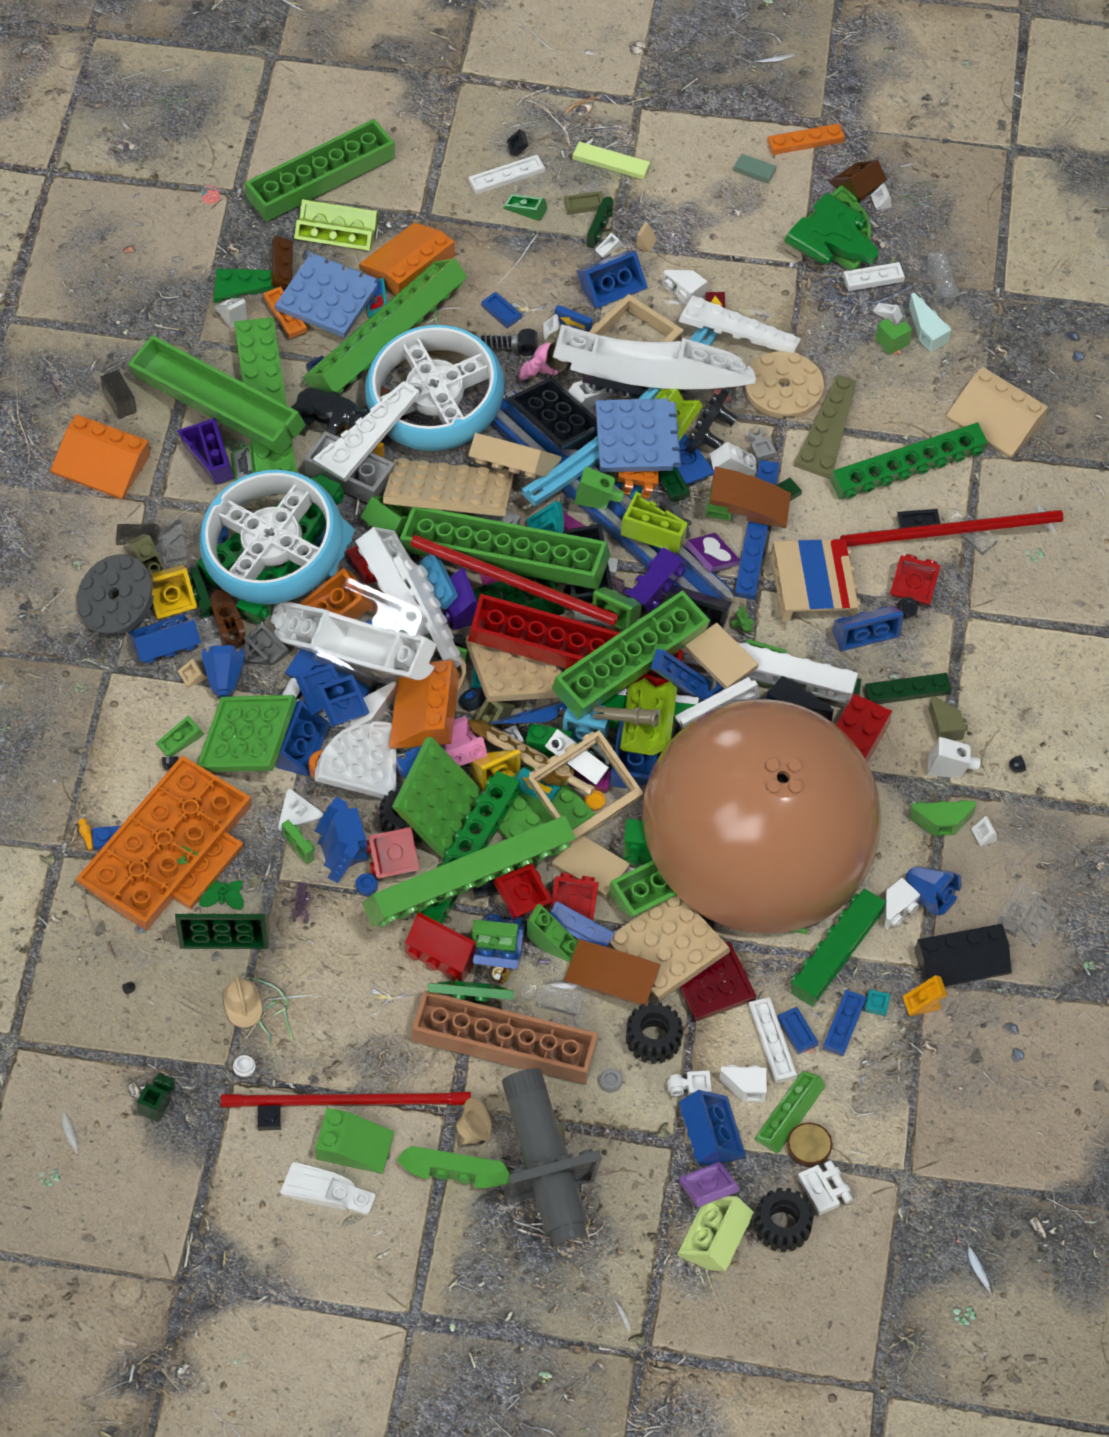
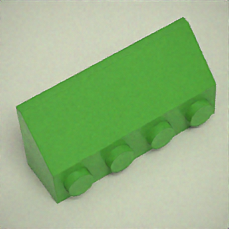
[609,860,677,918]

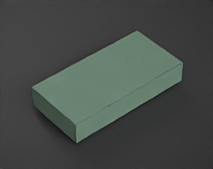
[734,154,776,184]

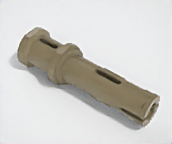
[594,705,660,727]

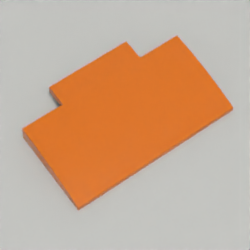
[76,755,252,931]

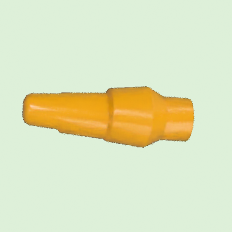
[78,819,94,850]

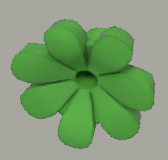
[731,606,754,632]

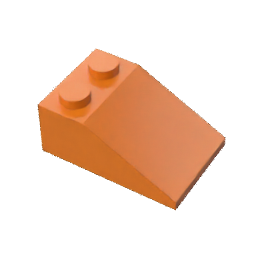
[298,568,374,619]

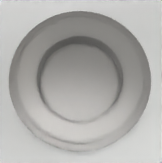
[599,1069,622,1093]

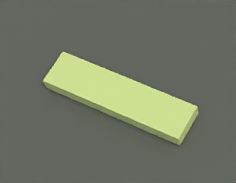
[572,142,650,180]

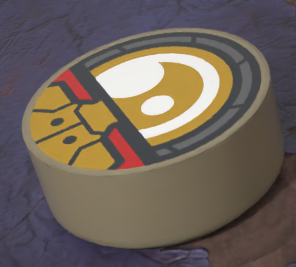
[488,966,511,984]

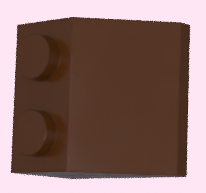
[829,160,887,201]

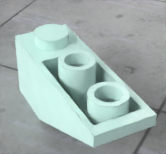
[909,293,951,353]

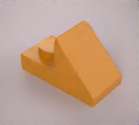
[902,975,948,1016]

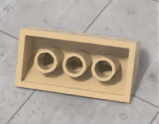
[469,433,561,479]

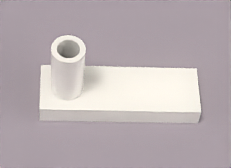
[545,729,610,785]

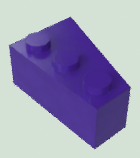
[177,418,235,485]
[624,547,687,614]

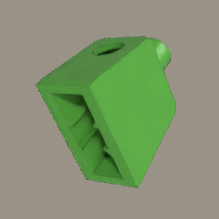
[573,466,624,509]

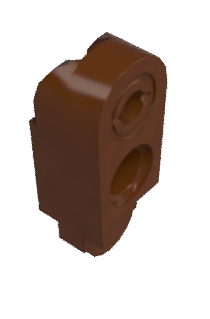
[210,590,246,648]

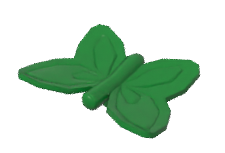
[199,880,244,910]

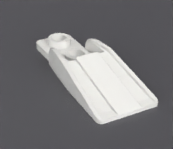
[280,1162,376,1215]

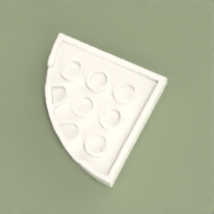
[315,721,396,798]

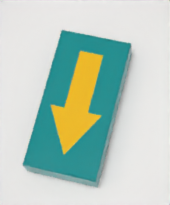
[516,768,560,803]

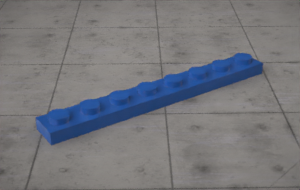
[734,460,780,600]

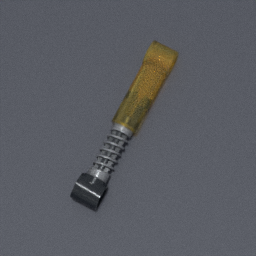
[411,325,538,356]

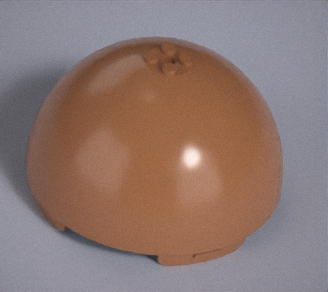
[642,699,881,933]

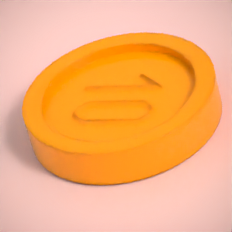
[584,790,606,811]

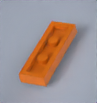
[263,286,307,339]

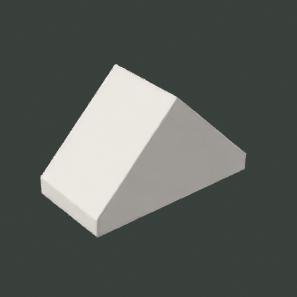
[214,298,247,328]

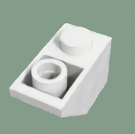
[662,270,707,304]
[710,442,757,475]
[884,878,920,930]
[720,1065,767,1102]

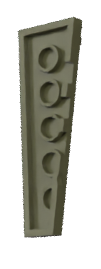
[794,375,856,479]

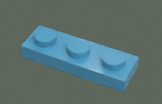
[419,553,458,610]

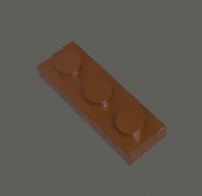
[271,235,293,289]

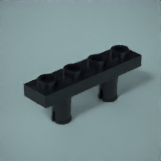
[686,389,738,454]

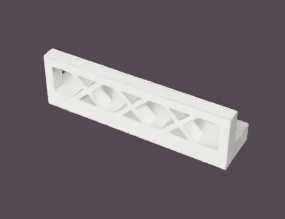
[675,677,760,730]

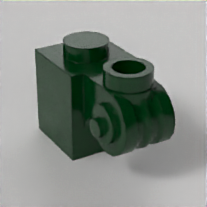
[136,1072,176,1122]

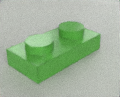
[281,819,315,865]

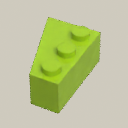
[621,491,688,554]

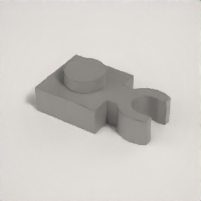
[748,427,776,462]

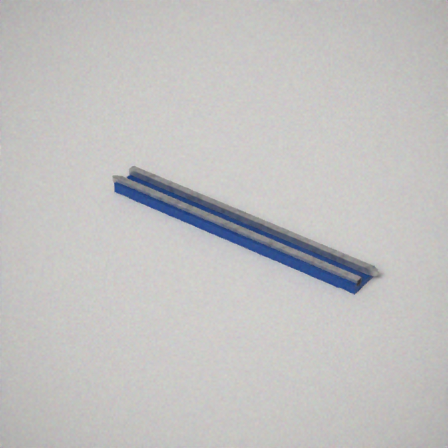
[491,390,733,602]

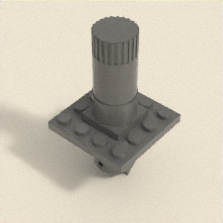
[502,1068,602,1247]

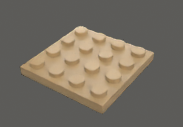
[465,636,562,702]
[609,895,730,1001]

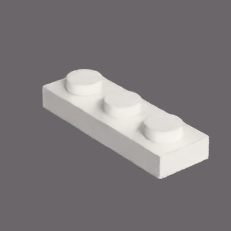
[843,262,905,291]

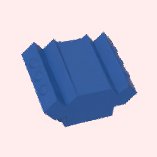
[315,797,368,883]

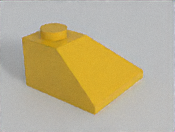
[471,749,521,792]

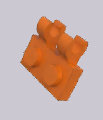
[617,471,658,499]

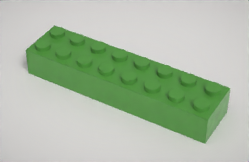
[245,119,395,222]
[552,590,710,720]

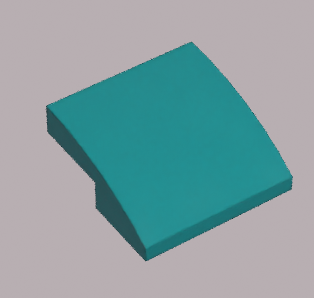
[526,501,564,533]

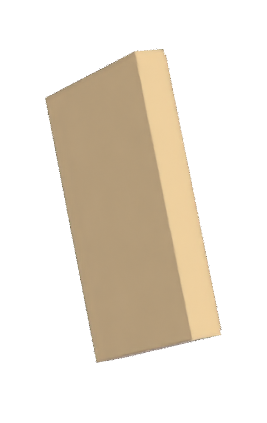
[685,623,759,689]
[552,837,630,898]

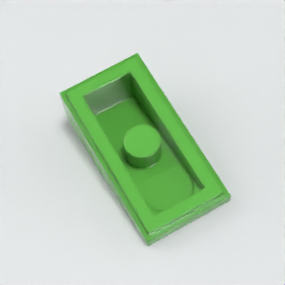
[156,715,204,757]

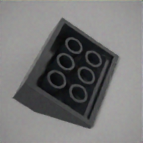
[507,377,597,449]

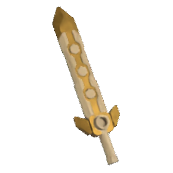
[467,719,595,796]

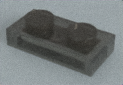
[116,524,159,546]

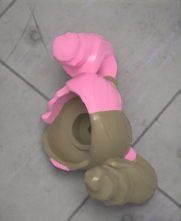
[518,324,572,381]

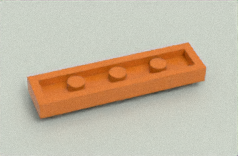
[767,123,845,155]

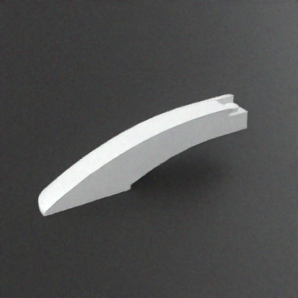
[553,325,756,389]
[271,601,437,680]

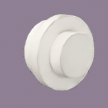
[233,1055,256,1078]

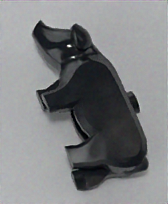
[291,388,368,436]

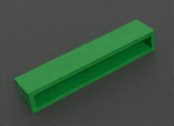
[790,888,886,1007]

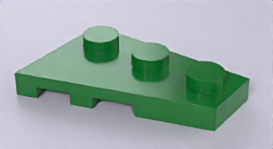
[214,268,274,304]

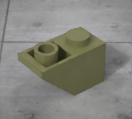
[126,534,165,574]

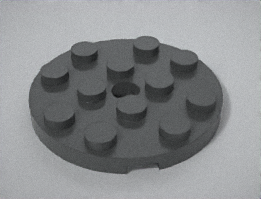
[77,554,154,636]

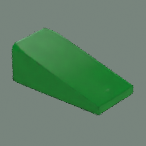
[503,194,548,221]

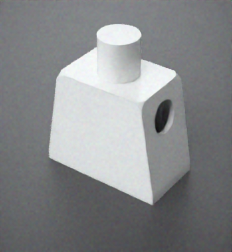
[927,737,980,778]

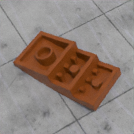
[709,466,791,528]
[564,939,661,1006]

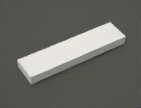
[468,155,545,195]
[748,997,797,1084]

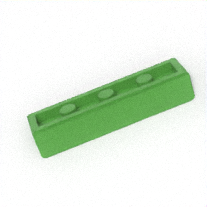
[754,1071,825,1153]

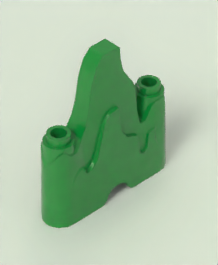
[785,192,879,265]

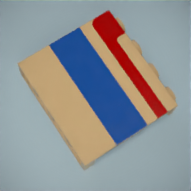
[770,539,860,621]

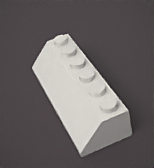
[355,527,452,638]

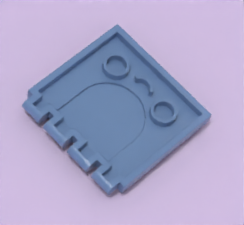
[275,254,378,338]
[595,399,681,472]

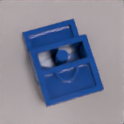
[295,663,370,727]
[473,913,527,969]

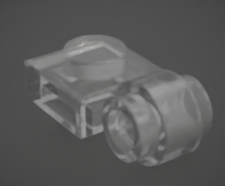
[195,615,222,652]

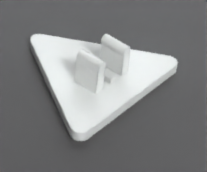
[278,789,323,831]

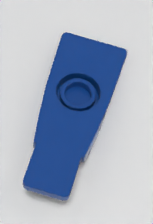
[677,434,714,484]
[285,649,371,698]
[490,701,567,724]

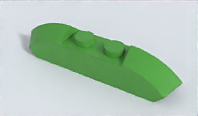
[397,1146,509,1188]

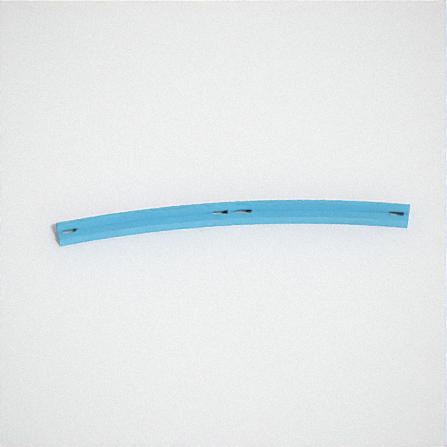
[522,326,718,507]

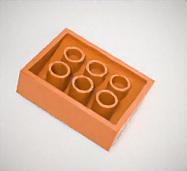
[359,222,455,295]
[50,414,150,500]
[389,660,459,749]

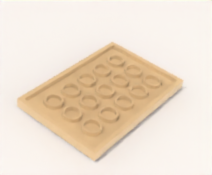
[383,458,514,516]

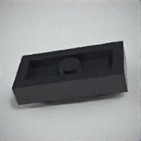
[897,509,941,528]

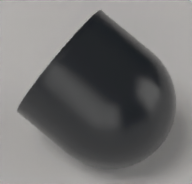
[122,982,136,994]

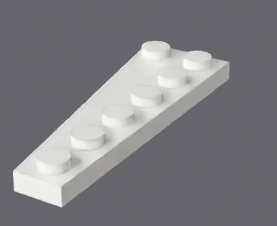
[679,295,801,353]
[313,381,420,482]
[393,555,462,668]

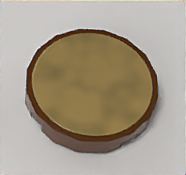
[787,1122,833,1167]

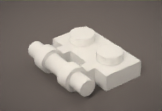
[797,1161,853,1216]

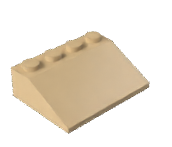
[946,367,1048,458]

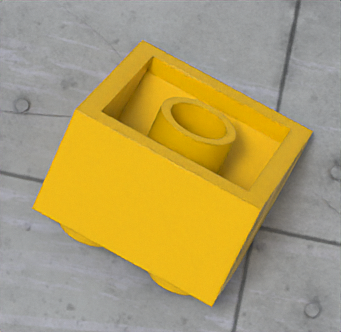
[152,565,197,619]

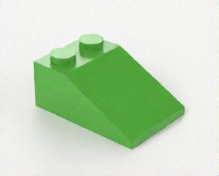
[315,1108,394,1174]

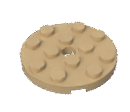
[745,351,824,419]

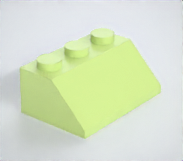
[677,1196,754,1271]

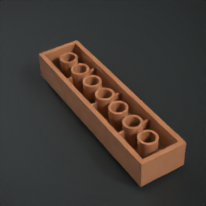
[412,990,598,1084]

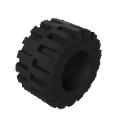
[379,786,422,843]
[626,1002,683,1064]
[754,1188,814,1252]

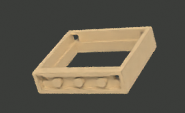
[589,294,684,386]
[527,730,644,845]

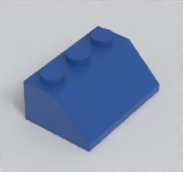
[576,250,648,308]
[832,606,904,652]
[128,613,201,663]
[275,700,330,776]
[609,721,658,789]
[679,1090,746,1165]

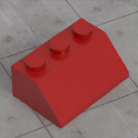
[405,912,476,981]

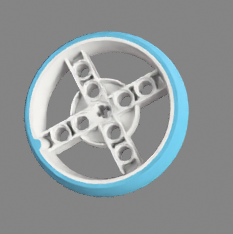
[365,325,504,451]
[199,470,343,604]

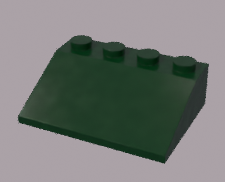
[472,574,565,615]
[175,913,270,949]

